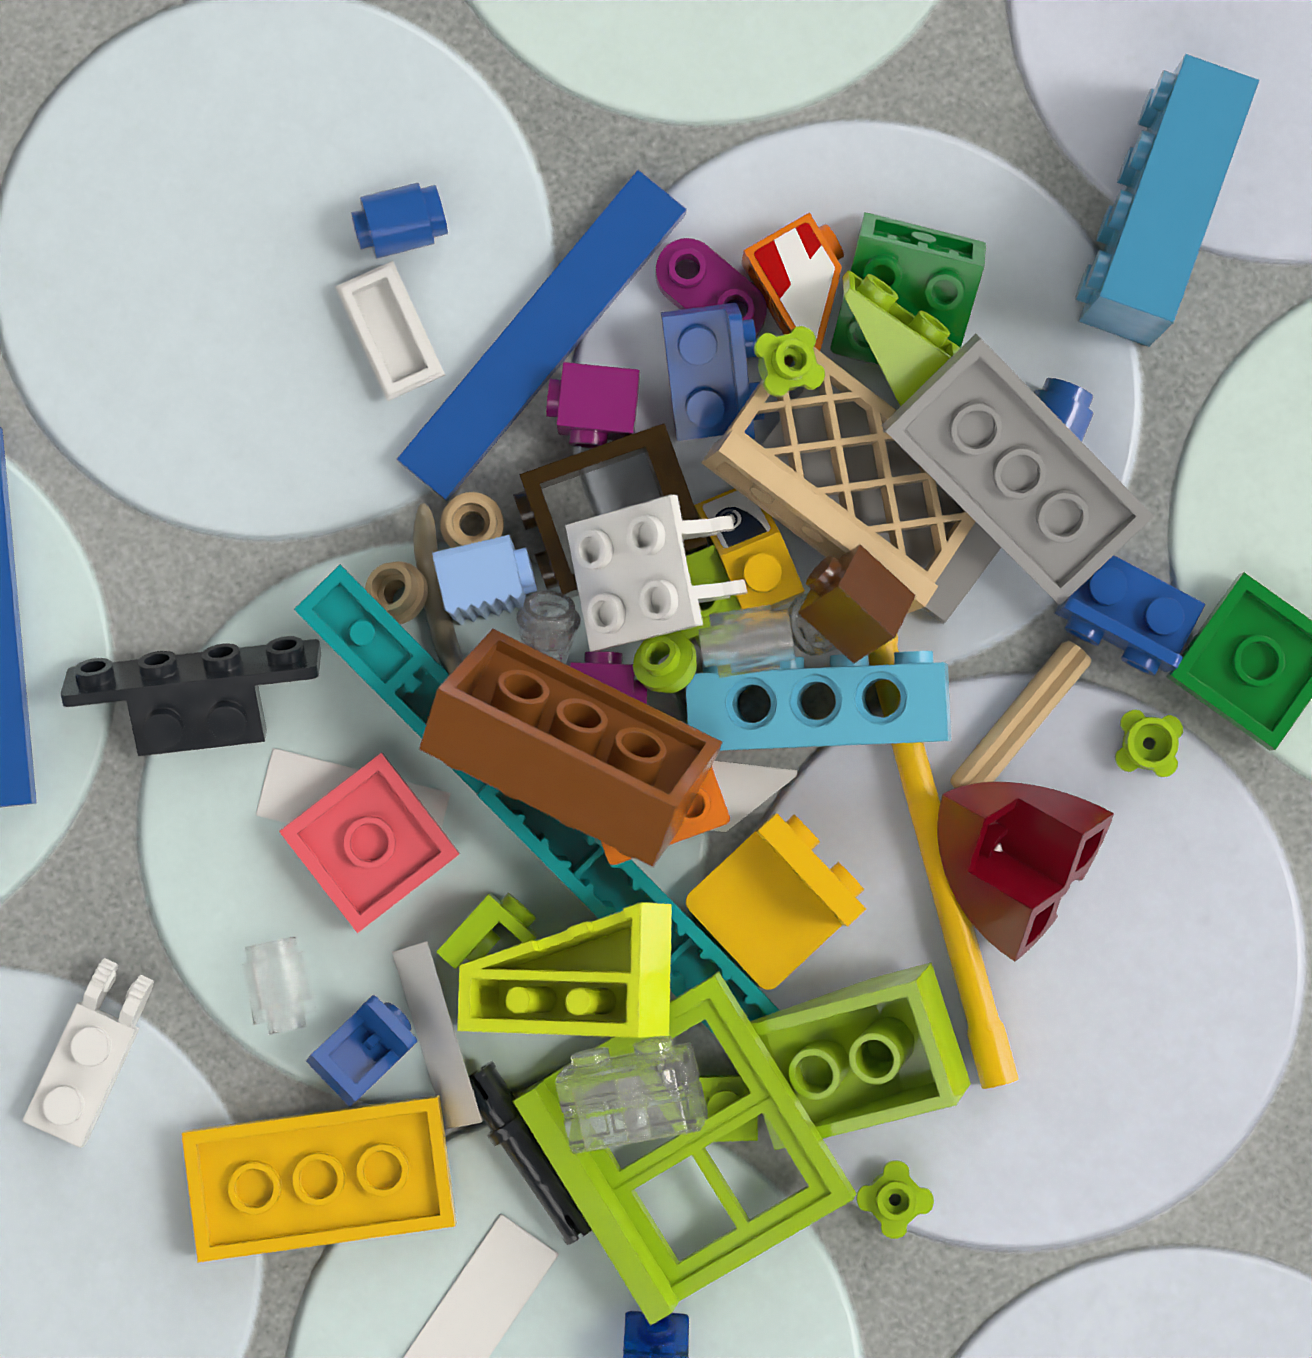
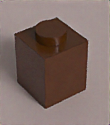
[798,544,916,663]

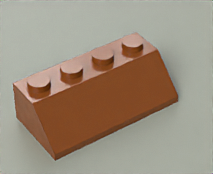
[419,628,723,867]

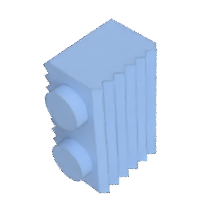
[432,535,538,625]

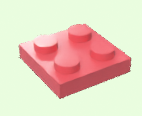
[279,753,461,933]

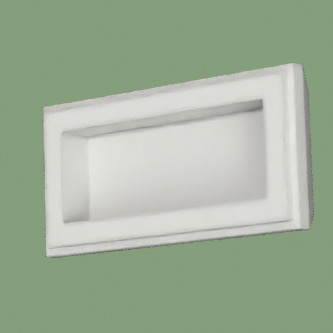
[336,261,445,401]

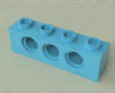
[686,651,951,751]

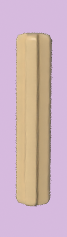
[950,641,1091,788]

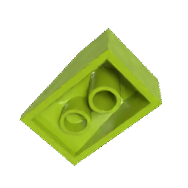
[750,962,971,1150]

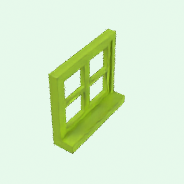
[513,972,856,1325]

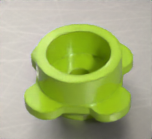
[754,326,825,397]
[1115,710,1183,777]
[856,1160,934,1239]

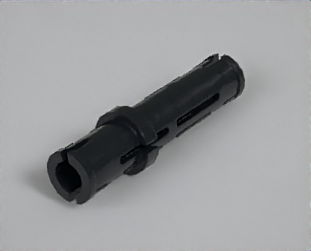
[468,1061,592,1245]

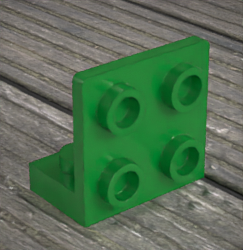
[830,212,986,365]

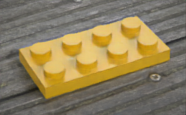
[181,1095,457,1263]

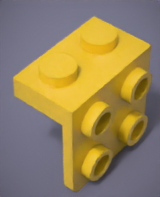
[686,813,866,990]

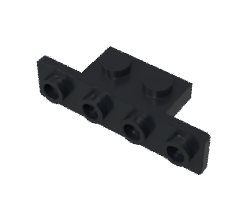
[60,636,321,756]

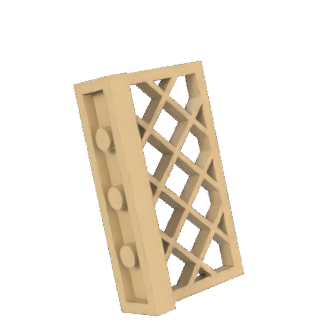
[701,347,976,614]

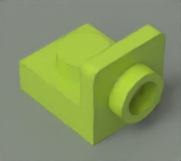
[436,892,538,969]

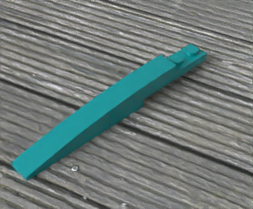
[294,564,780,1038]

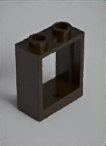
[513,423,708,601]

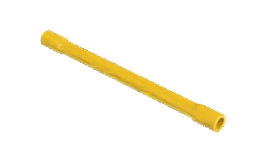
[868,634,1019,1089]

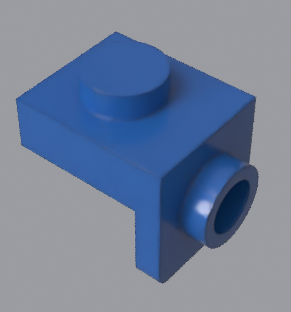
[306,995,417,1107]

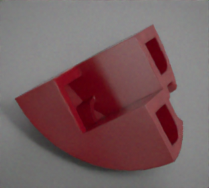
[937,782,1114,961]

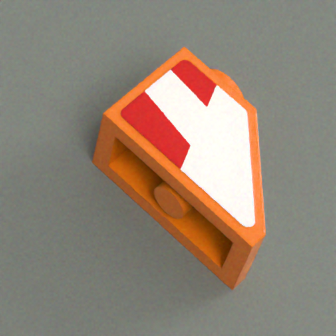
[741,212,844,351]

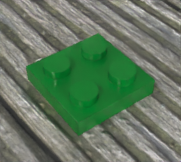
[1166,572,1312,751]

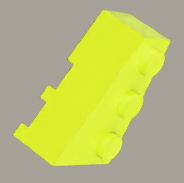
[457,902,672,1038]

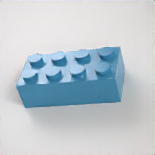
[1075,54,1259,347]

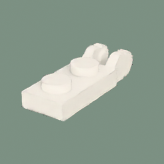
[22,958,154,1148]

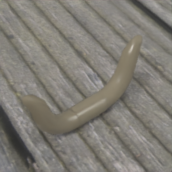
[413,503,464,675]

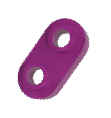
[656,238,767,337]

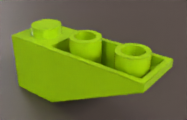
[842,270,960,407]

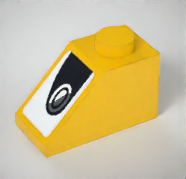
[694,488,805,622]

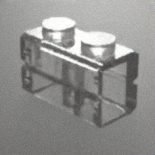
[556,1036,708,1154]

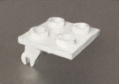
[565,495,747,652]

